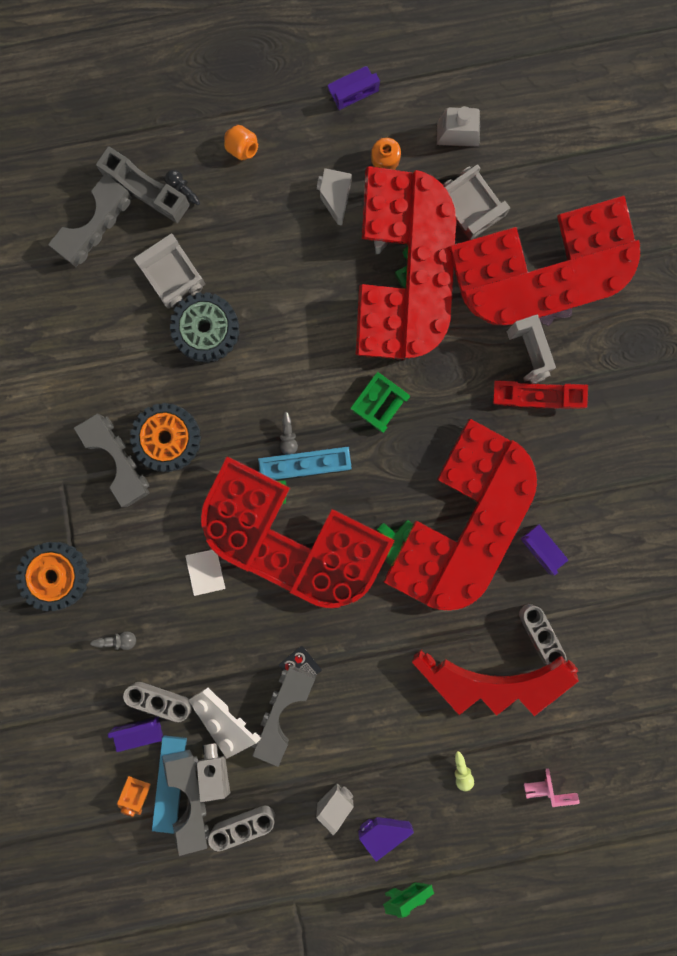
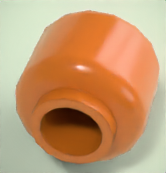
[224,125,258,160]
[371,138,401,170]

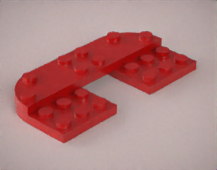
[356,166,456,359]
[449,195,640,326]
[383,419,537,610]
[201,456,395,608]

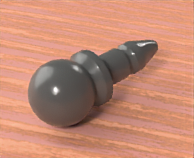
[280,412,298,455]
[90,631,136,650]

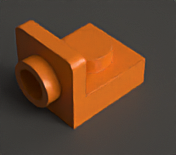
[117,776,151,817]

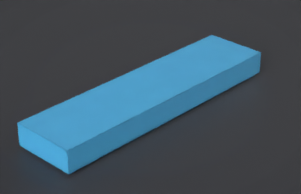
[258,447,352,480]
[152,735,187,834]

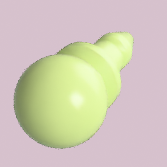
[455,751,474,791]

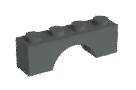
[96,146,190,224]
[48,173,132,267]
[74,413,150,507]
[251,665,316,767]
[162,750,210,856]

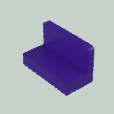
[328,66,380,110]
[520,524,568,576]
[107,716,163,752]

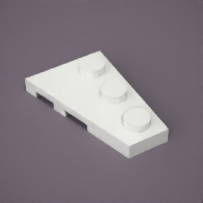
[188,688,261,759]

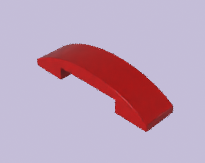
[493,381,588,409]

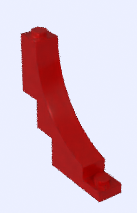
[412,650,579,716]

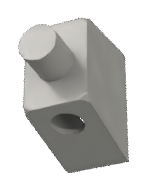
[437,106,480,147]
[197,743,230,802]

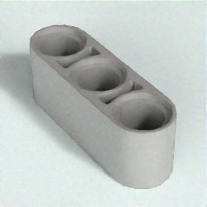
[519,604,566,665]
[123,682,192,722]
[208,806,275,851]

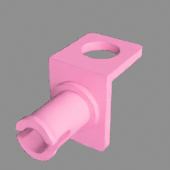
[524,769,579,807]

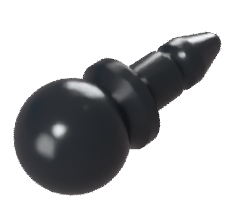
[165,170,200,205]

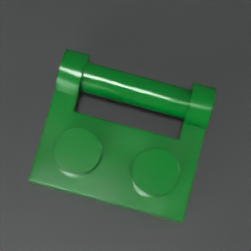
[350,372,410,433]

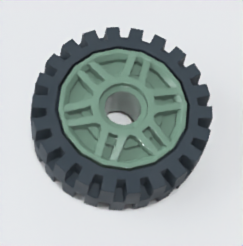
[170,292,239,363]

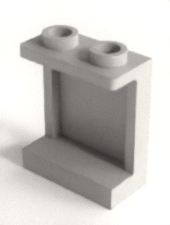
[443,164,510,240]
[134,233,205,309]
[507,314,556,384]

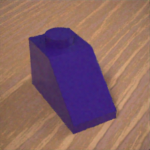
[358,817,414,862]

